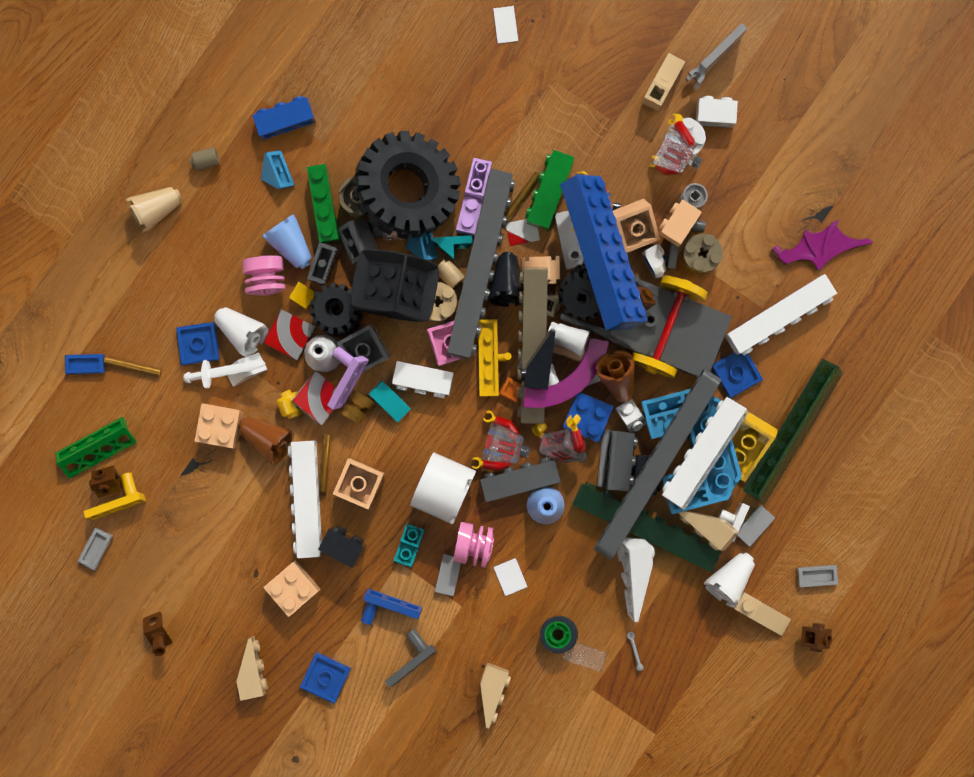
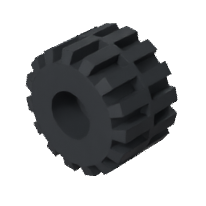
[558,264,601,321]
[309,283,363,337]

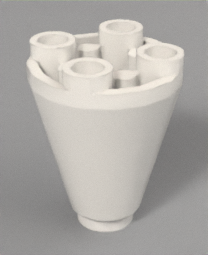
[304,334,340,372]

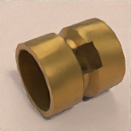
[340,390,375,425]

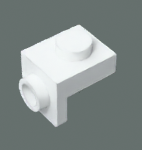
[615,399,646,433]

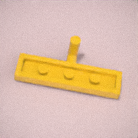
[478,319,512,396]

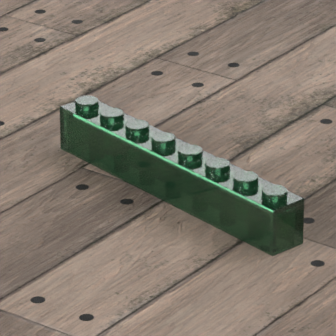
[743,358,843,505]
[571,482,722,572]

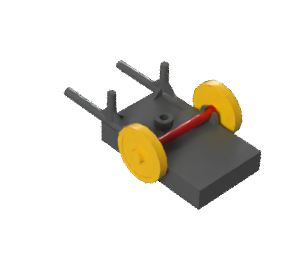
[560,260,732,378]

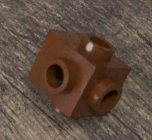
[89,465,121,498]
[801,623,832,652]

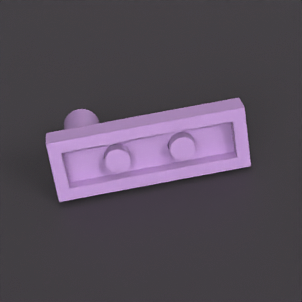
[327,347,369,410]

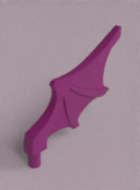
[771,220,873,270]

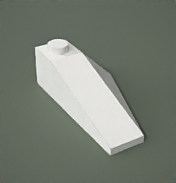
[617,537,655,622]

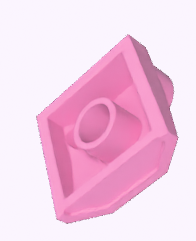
[427,321,461,366]

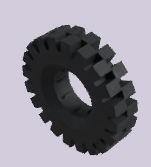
[353,131,461,238]

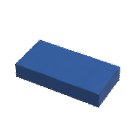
[65,354,105,374]

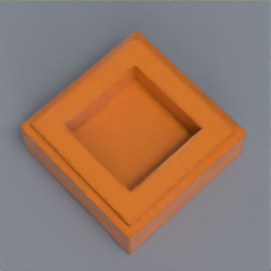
[499,377,521,402]

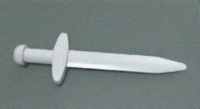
[183,360,266,389]

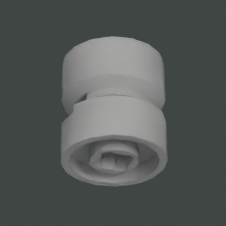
[679,183,708,210]

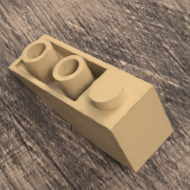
[642,53,685,112]
[679,510,740,551]
[236,636,268,701]
[480,663,511,729]

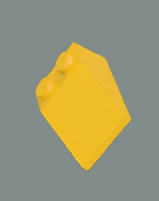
[732,412,778,482]

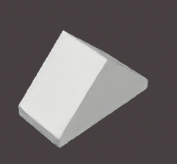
[227,353,268,387]

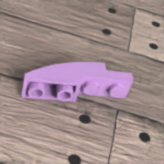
[456,158,492,237]

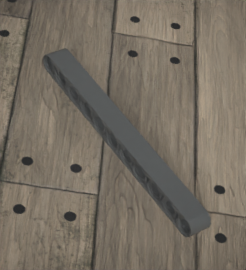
[594,369,721,560]

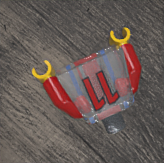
[649,113,703,175]
[471,411,530,471]
[532,414,587,463]

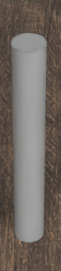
[597,429,610,487]

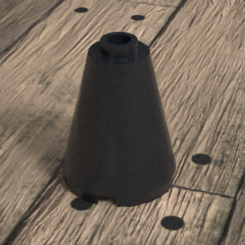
[488,252,523,307]

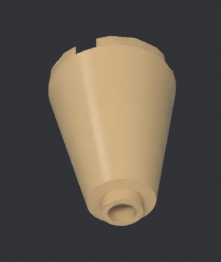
[125,187,182,233]

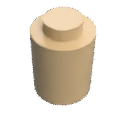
[438,260,465,289]

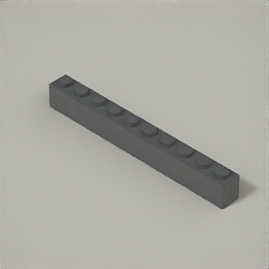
[447,169,515,361]

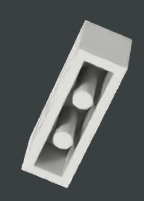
[392,361,454,398]

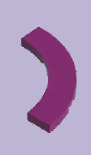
[522,339,608,408]

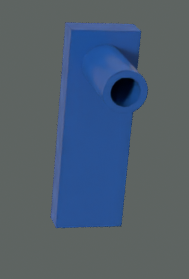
[361,588,422,625]

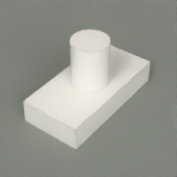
[718,503,750,542]

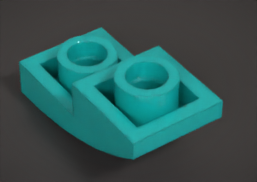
[368,380,411,422]
[393,524,425,568]

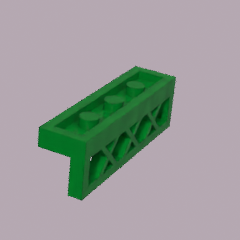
[55,417,137,479]

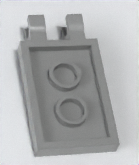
[685,23,747,90]

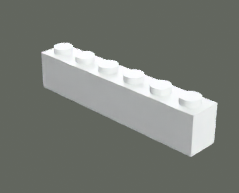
[725,274,837,356]
[662,397,749,510]
[288,441,323,558]

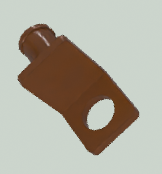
[143,612,172,656]

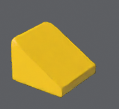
[289,282,315,309]

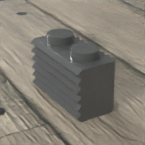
[307,242,339,286]

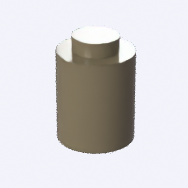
[190,147,220,171]

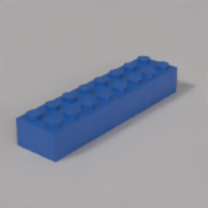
[560,174,648,330]

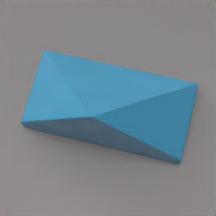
[261,151,295,189]
[406,232,438,260]

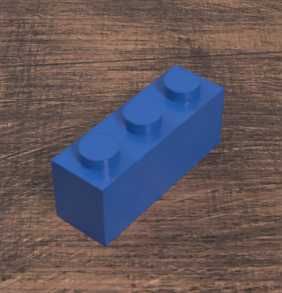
[252,96,316,141]

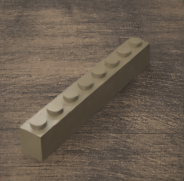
[517,267,548,424]

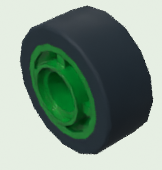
[540,616,578,653]

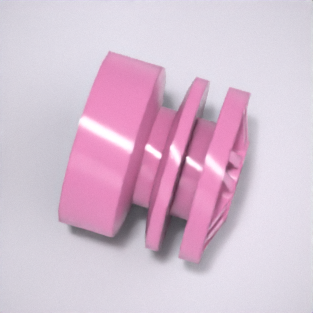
[242,256,286,296]
[453,522,494,568]

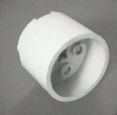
[410,452,476,524]

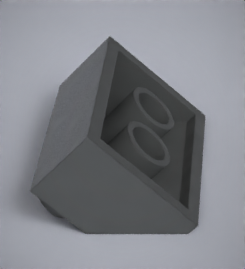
[605,431,637,491]

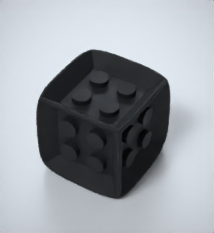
[351,249,439,322]

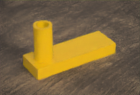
[84,473,146,520]

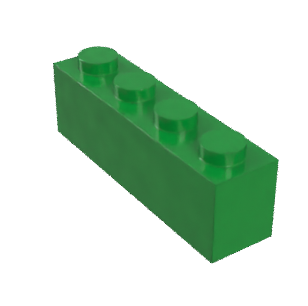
[524,149,575,232]
[307,164,341,245]

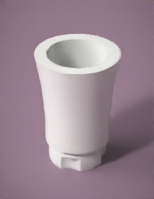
[548,322,590,356]

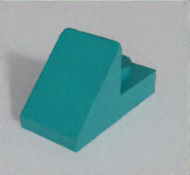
[434,235,473,262]

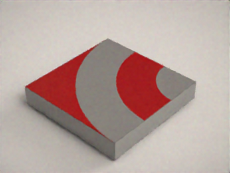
[264,309,315,360]
[291,371,336,425]

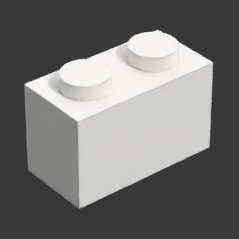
[696,96,738,128]

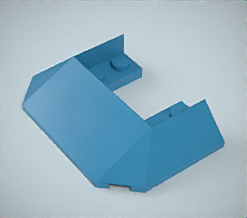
[641,389,742,514]

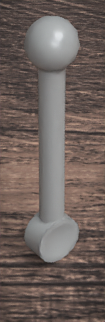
[627,632,644,671]

